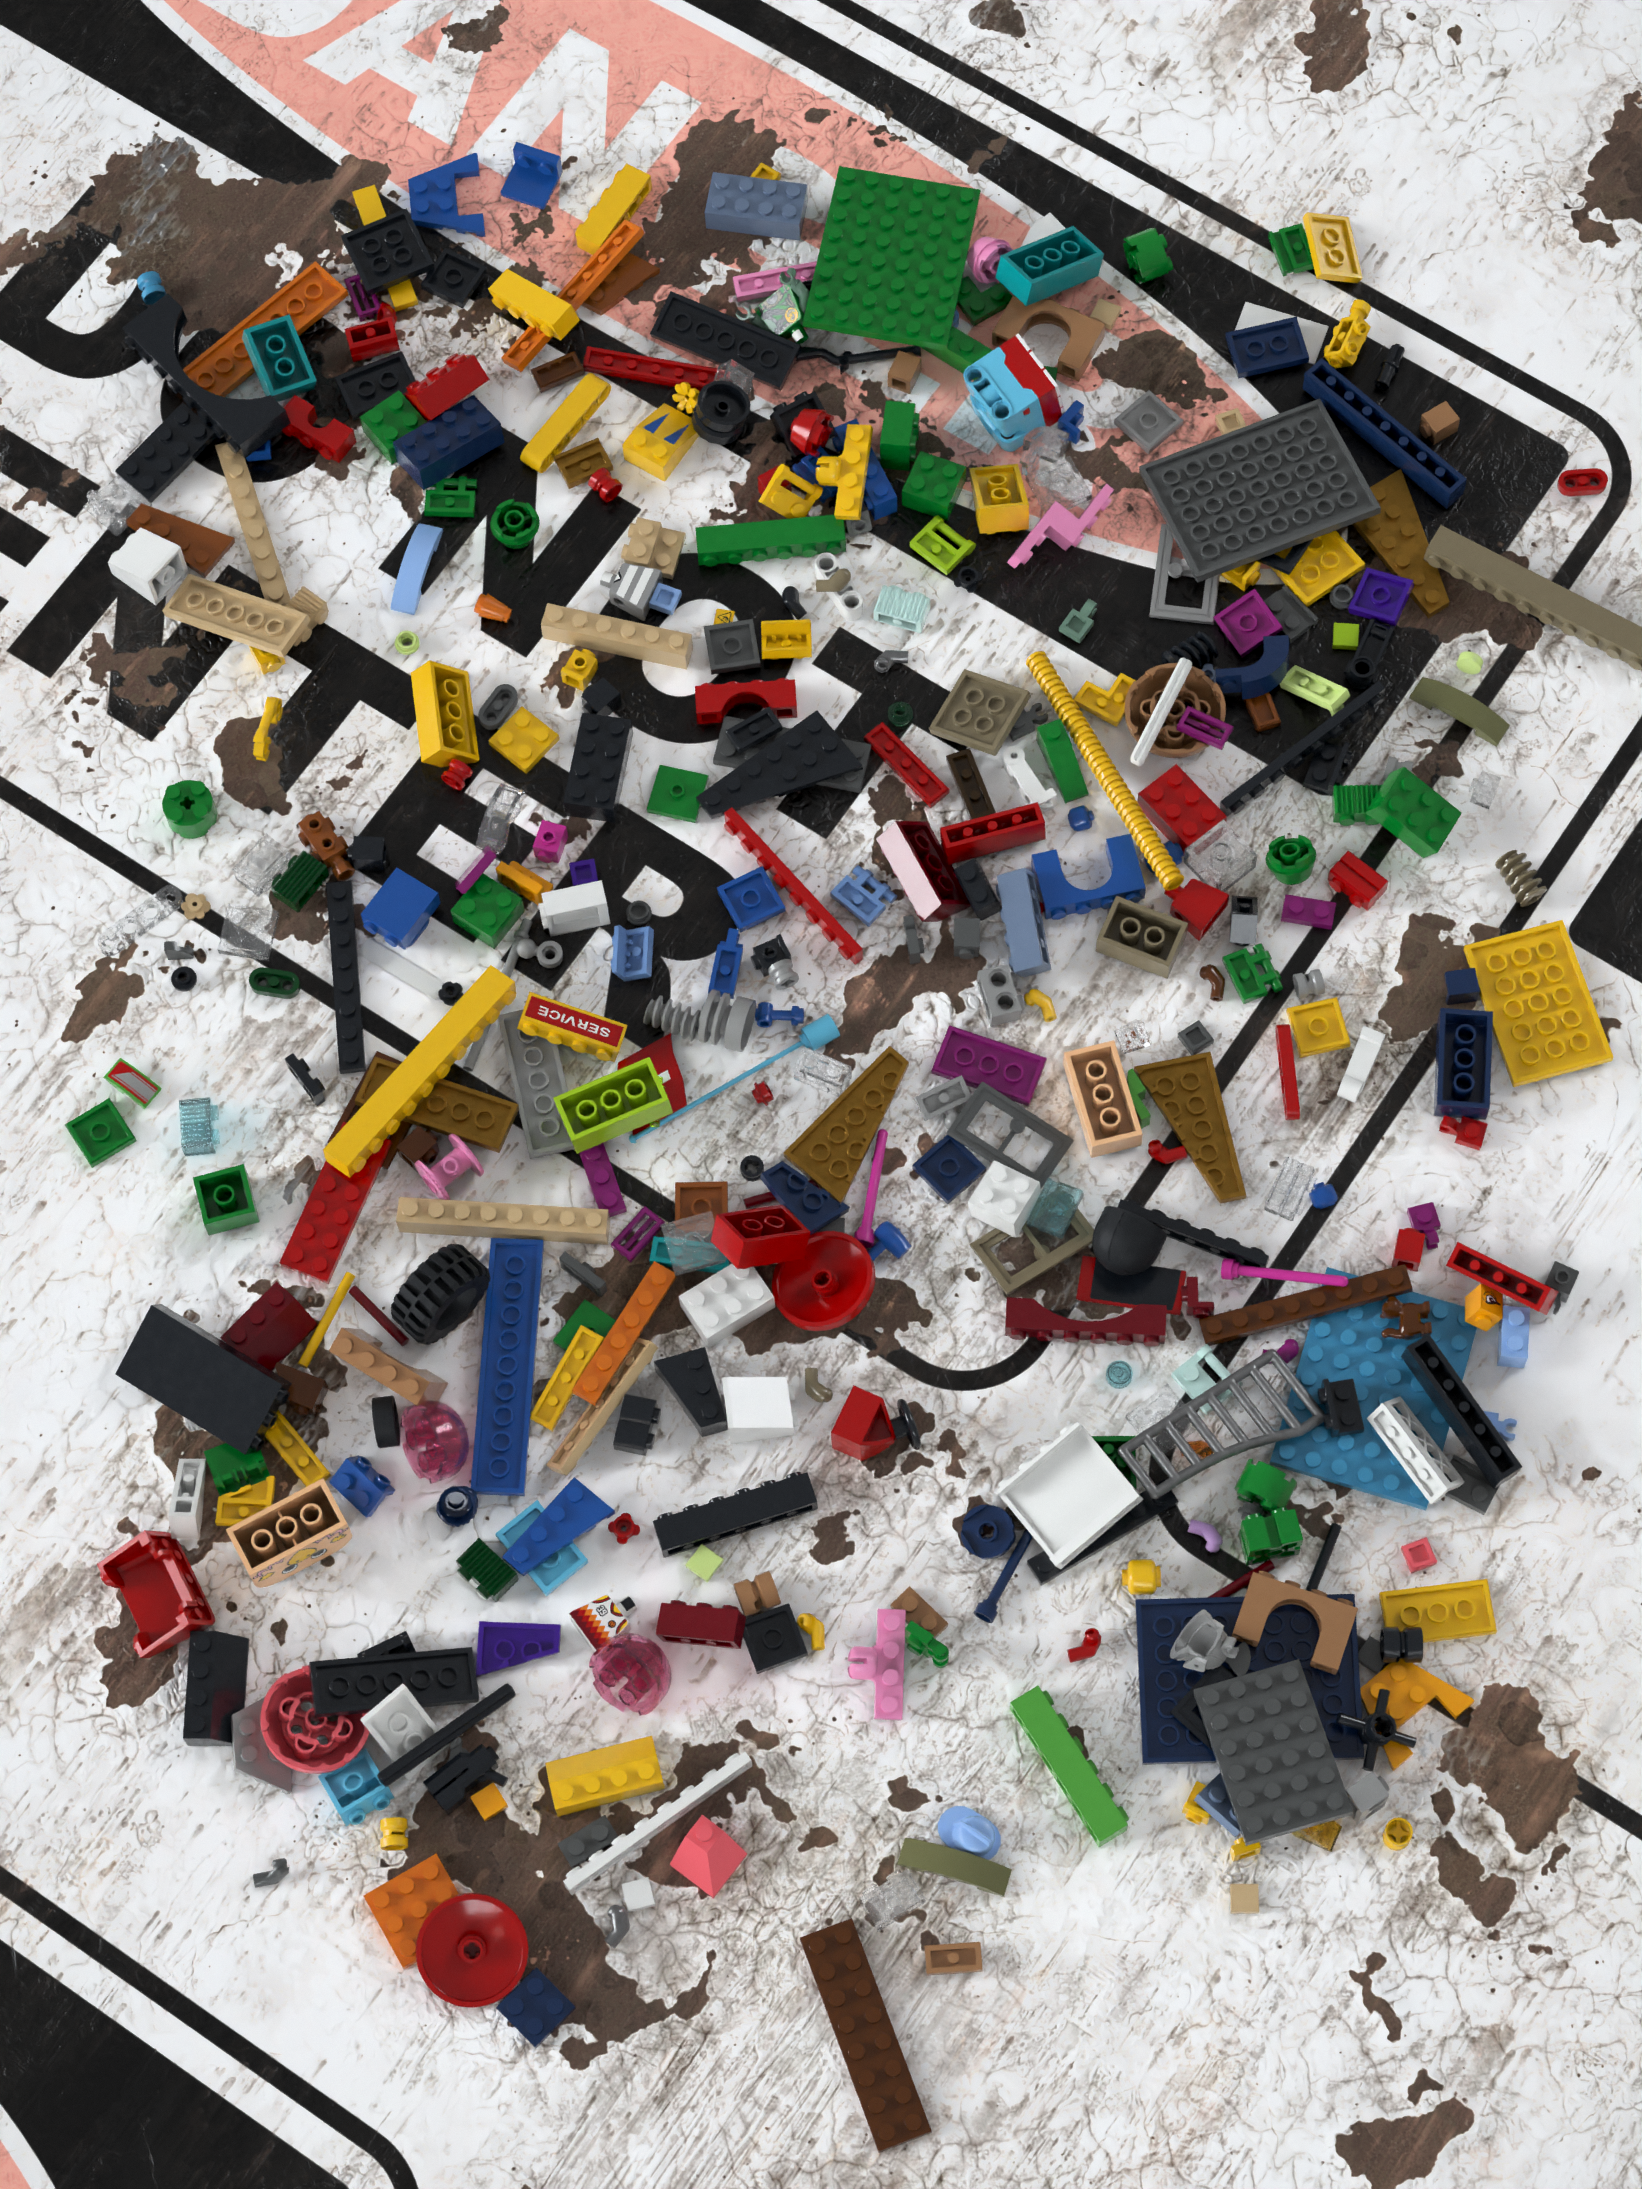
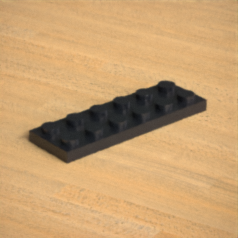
[650,291,802,391]
[308,1647,479,1718]

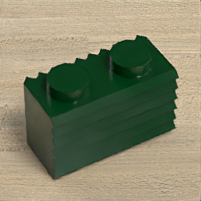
[271,850,329,913]
[456,1538,519,1602]

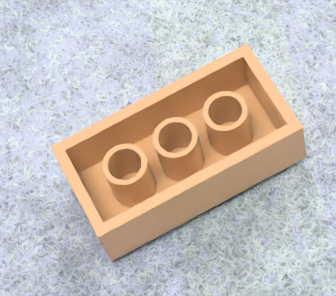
[1063,1040,1143,1158]

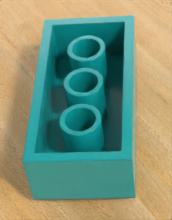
[995,226,1104,306]

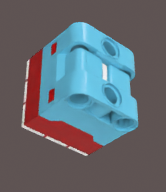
[963,333,1065,452]

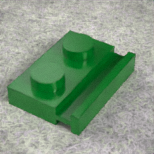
[1268,223,1314,277]

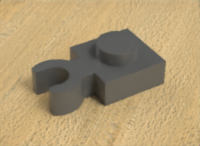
[1009,703,1048,741]
[903,915,924,964]

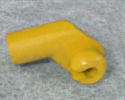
[1024,989,1057,1022]

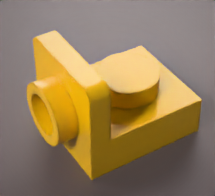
[1221,561,1261,592]
[1182,1781,1211,1825]

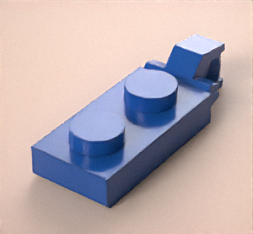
[708,928,743,999]

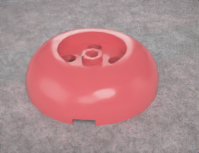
[260,1666,369,1774]

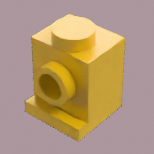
[249,646,286,674]
[561,649,598,691]

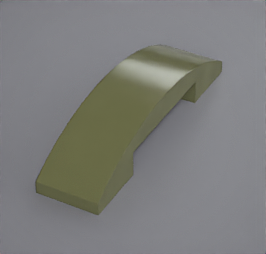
[1409,677,1510,747]
[897,1838,1012,1897]

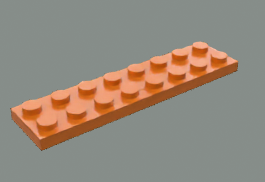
[183,261,348,397]

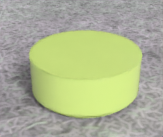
[1456,651,1483,674]

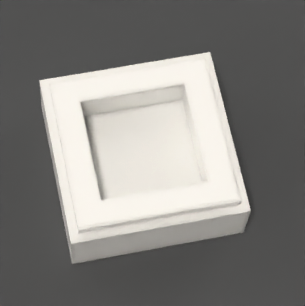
[622,1877,655,1913]

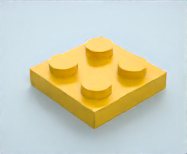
[488,706,560,774]

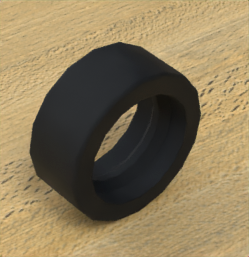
[372,1395,400,1448]

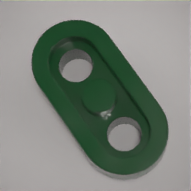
[249,967,301,999]

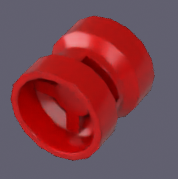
[588,467,623,502]

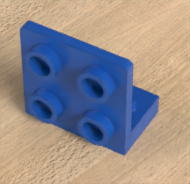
[501,142,563,210]

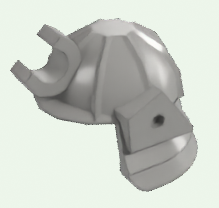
[1170,1609,1239,1673]

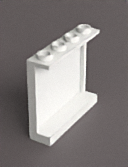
[995,1422,1143,1569]

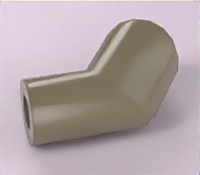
[816,568,851,592]
[805,1368,833,1403]

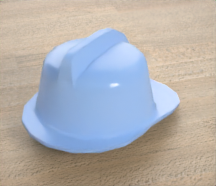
[938,1806,1001,1860]

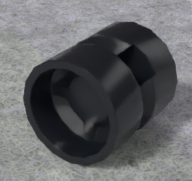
[1380,1627,1423,1663]

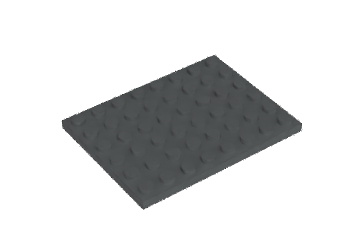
[1139,399,1381,583]

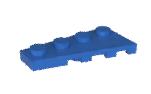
[502,1477,615,1576]

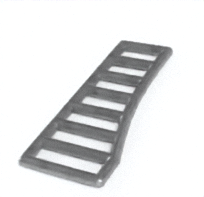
[1118,1349,1325,1499]

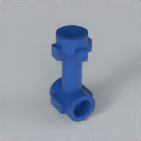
[755,1002,804,1028]

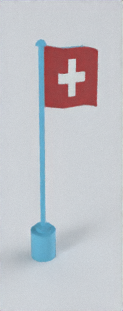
[617,1014,840,1143]

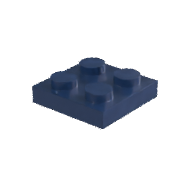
[912,1135,986,1204]
[496,1967,576,2049]

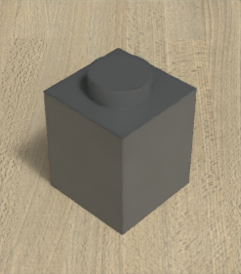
[954,918,980,959]

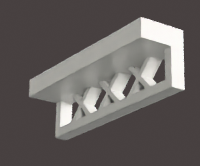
[1367,1396,1465,1504]

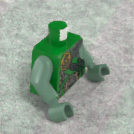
[736,268,810,344]

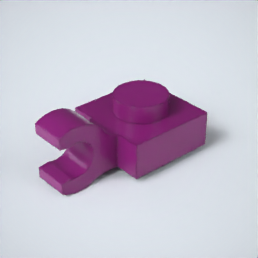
[1407,1202,1441,1250]

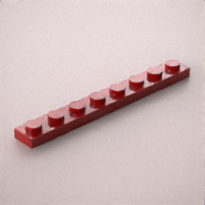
[724,807,863,965]

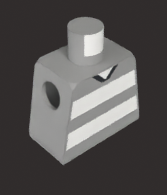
[600,563,663,621]

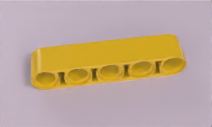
[520,373,611,473]

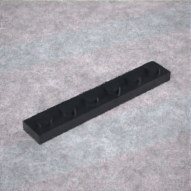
[1118,1199,1269,1268]
[1027,1479,1179,1586]

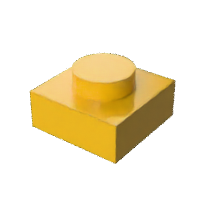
[1230,1837,1261,1862]

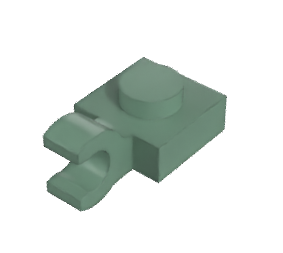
[1059,599,1097,644]

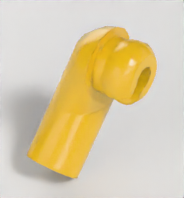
[797,1613,825,1651]

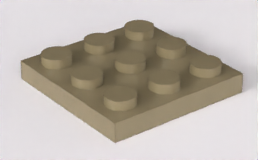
[929,669,1031,756]

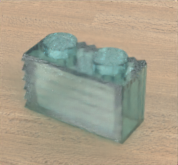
[179,1097,220,1157]

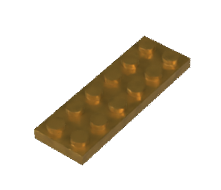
[355,1057,519,1153]

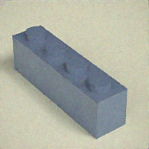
[996,868,1052,978]

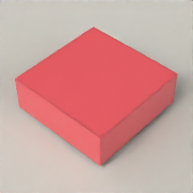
[1401,1537,1437,1573]

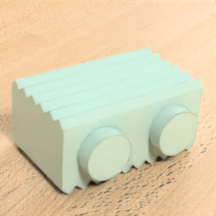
[874,585,930,633]

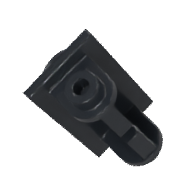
[357,1631,416,1657]

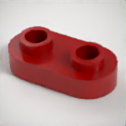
[1557,468,1608,497]

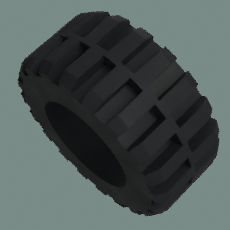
[391,1244,490,1345]

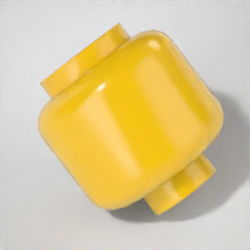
[1122,1559,1161,1595]

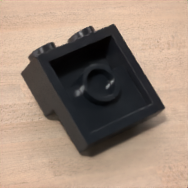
[769,391,834,458]

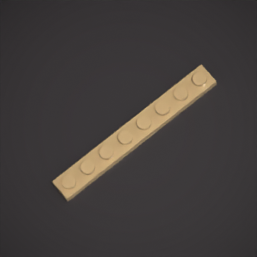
[215,442,291,606]

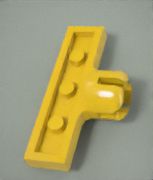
[816,424,873,520]

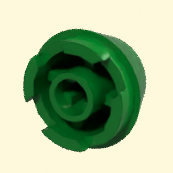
[490,499,540,549]
[1265,835,1316,885]

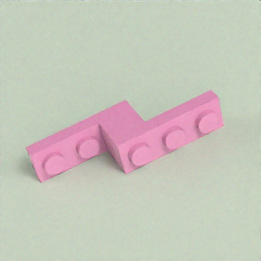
[1007,484,1114,569]

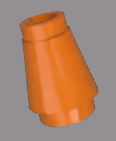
[474,593,513,623]

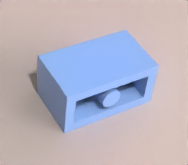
[1497,1305,1530,1368]

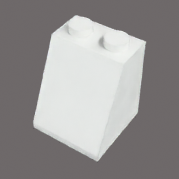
[108,527,188,605]
[722,1377,799,1444]

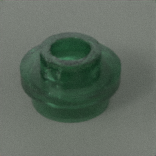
[888,702,913,726]

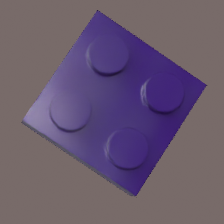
[1348,568,1414,626]

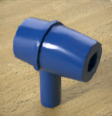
[868,1221,912,1261]

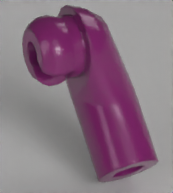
[1262,1339,1299,1364]

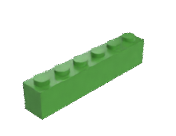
[1010,1686,1129,1847]

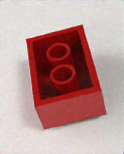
[403,353,490,420]
[1137,764,1227,859]
[711,1204,810,1269]

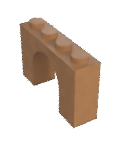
[992,295,1105,382]
[329,1328,449,1406]
[1231,1571,1358,1675]

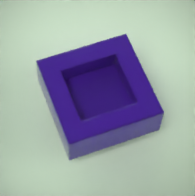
[569,859,598,886]

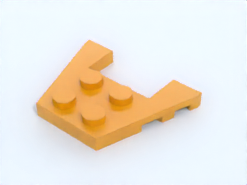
[1360,1658,1474,1771]

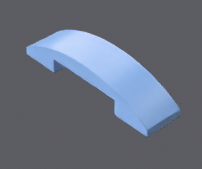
[390,523,443,615]

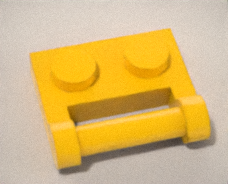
[759,464,823,519]

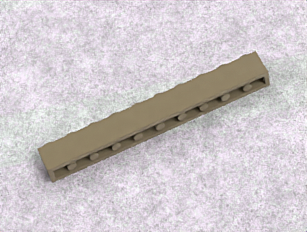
[1423,525,1642,671]

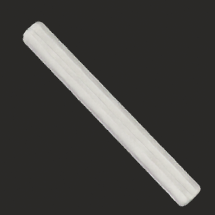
[1130,658,1192,766]

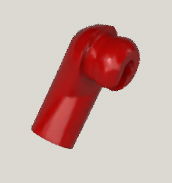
[1067,1628,1101,1663]

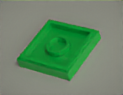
[65,1098,137,1168]

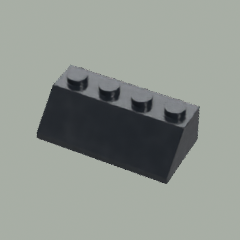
[183,1631,249,1746]

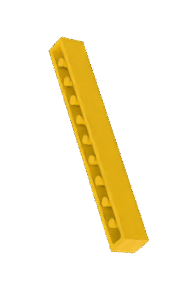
[323,965,517,1178]

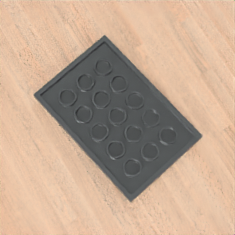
[1193,1659,1353,1846]

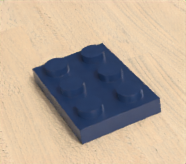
[1225,317,1309,379]

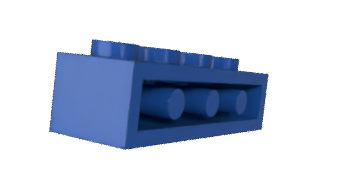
[832,418,897,520]

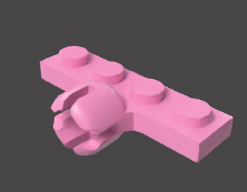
[848,1609,906,1721]

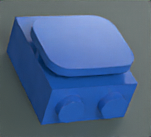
[361,867,441,950]

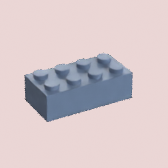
[705,172,808,241]

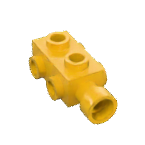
[1324,299,1371,369]

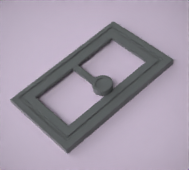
[946,1081,1074,1189]

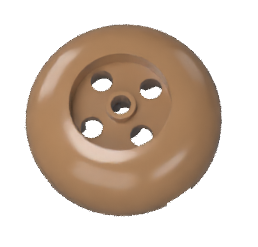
[1124,663,1226,759]

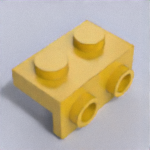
[761,619,812,660]

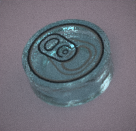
[1106,1360,1133,1389]

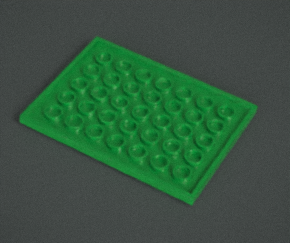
[803,166,981,351]

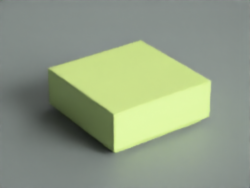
[685,1544,724,1583]

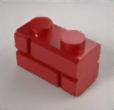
[344,317,400,362]
[1328,851,1389,910]

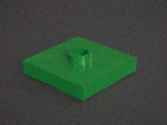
[647,765,709,823]
[553,1299,616,1351]

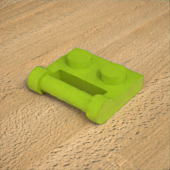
[910,515,976,575]

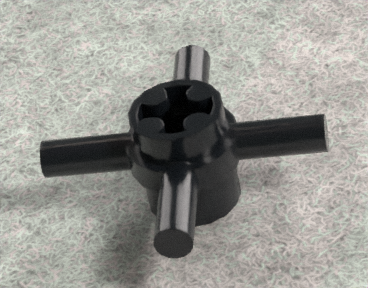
[1336,1689,1416,1771]

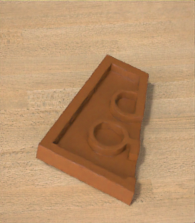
[581,252,660,316]

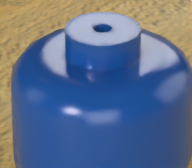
[1068,805,1095,831]
[1309,1182,1338,1209]

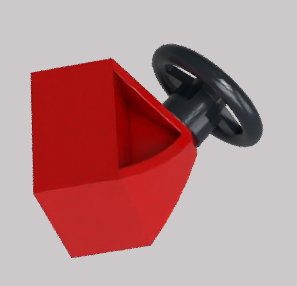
[831,1385,921,1461]

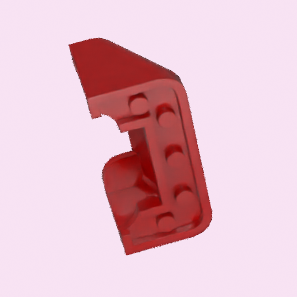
[97,1530,215,1658]

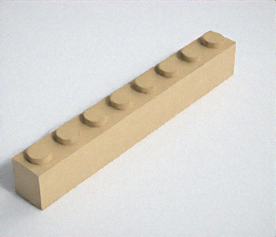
[396,1197,610,1245]

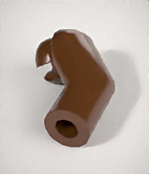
[1199,964,1225,1002]

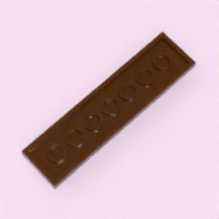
[800,1918,932,2153]

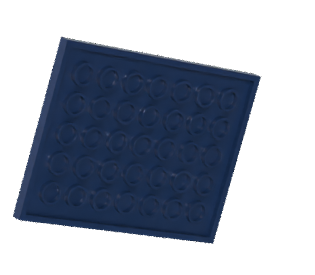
[1135,1594,1364,1765]

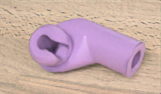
[1188,1519,1222,1552]

